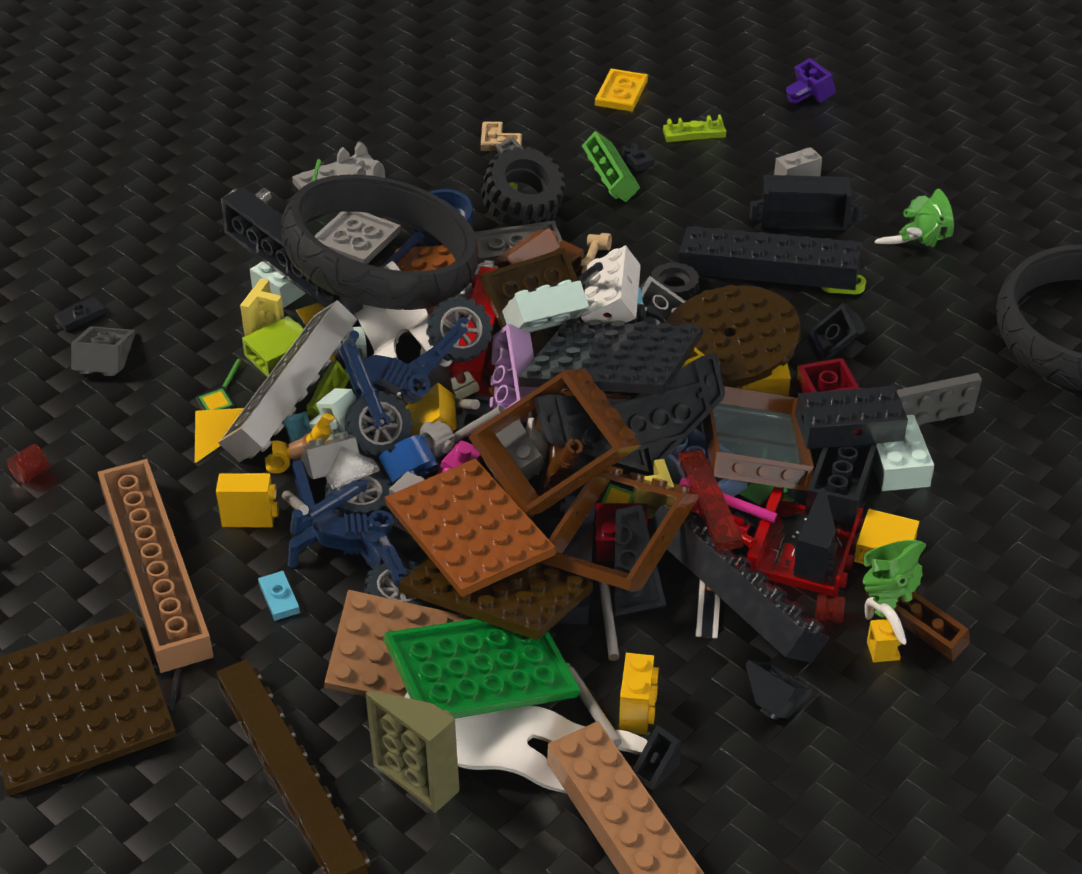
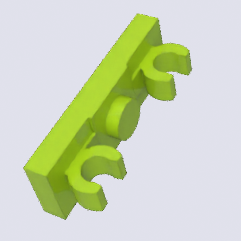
[663,115,726,142]
[304,361,349,421]

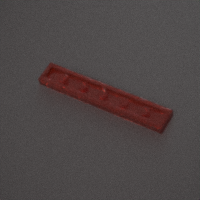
[678,450,743,551]

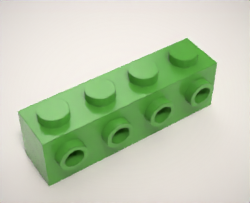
[582,131,640,202]

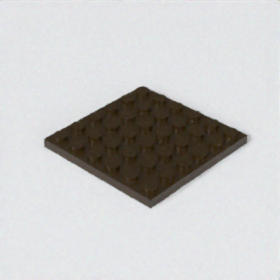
[0,611,177,797]

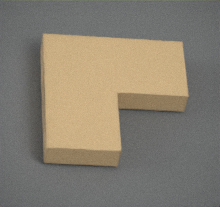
[481,122,522,151]

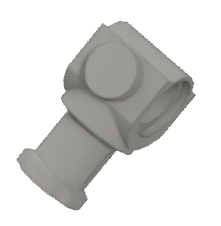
[419,421,456,472]

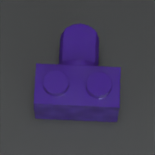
[786,58,836,103]

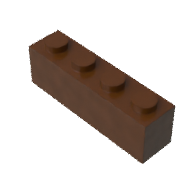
[866,591,970,662]

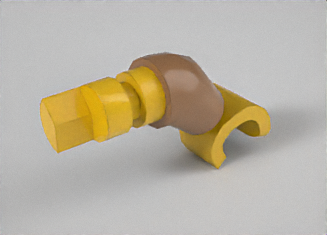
[265,413,335,474]

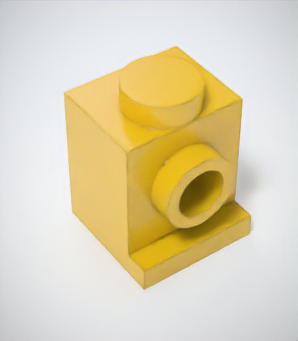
[867,619,901,663]

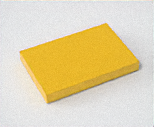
[595,69,648,112]

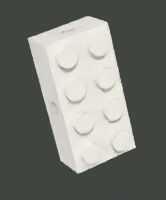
[581,245,640,323]

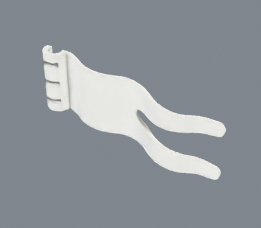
[354,261,453,398]
[405,692,648,794]

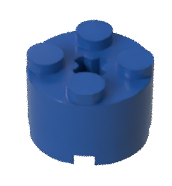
[379,434,438,485]

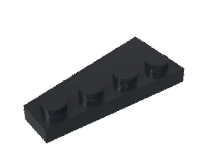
[614,505,666,618]

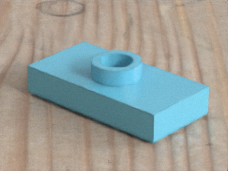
[283,412,312,443]
[258,571,300,621]

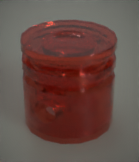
[7,444,49,484]

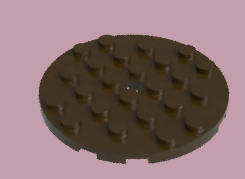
[665,285,801,387]

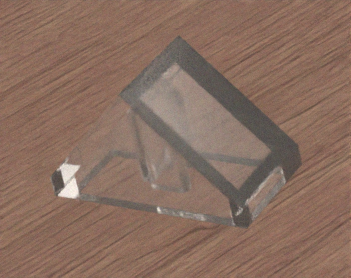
[326,446,380,489]

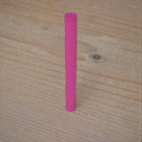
[679,478,778,523]

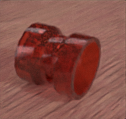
[815,594,845,623]

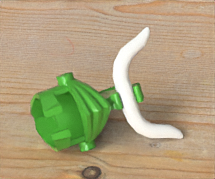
[875,189,954,247]
[863,540,926,645]

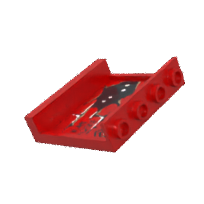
[747,487,865,597]

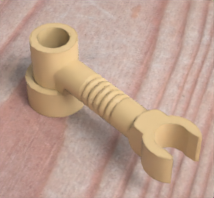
[580,233,612,274]

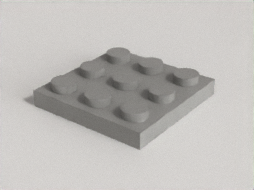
[314,212,401,264]

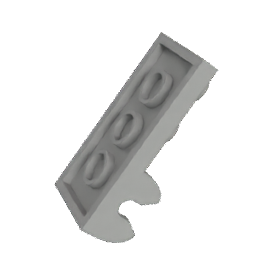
[292,142,385,190]

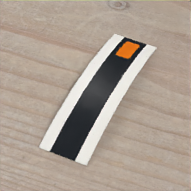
[696,580,720,638]

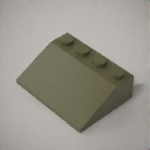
[366,690,459,813]

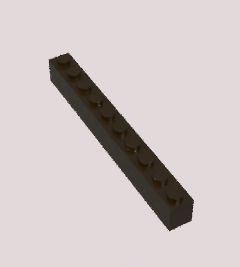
[216,659,371,874]

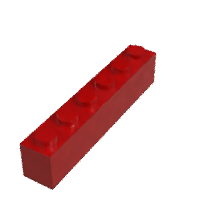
[449,266,497,387]

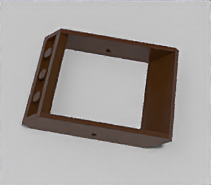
[468,368,641,516]
[539,466,699,590]

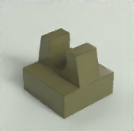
[449,370,480,400]

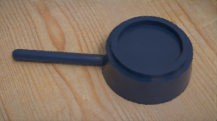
[380,189,473,268]

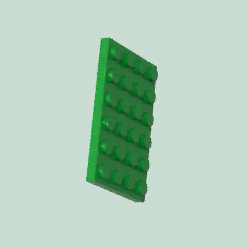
[383,619,580,719]

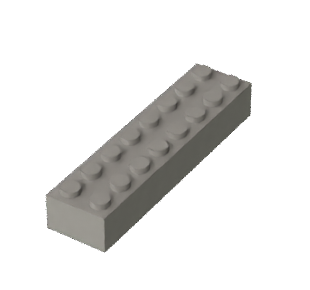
[218,300,357,462]

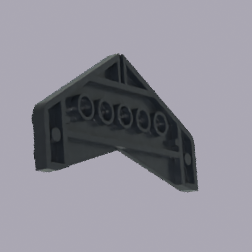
[533,353,725,472]

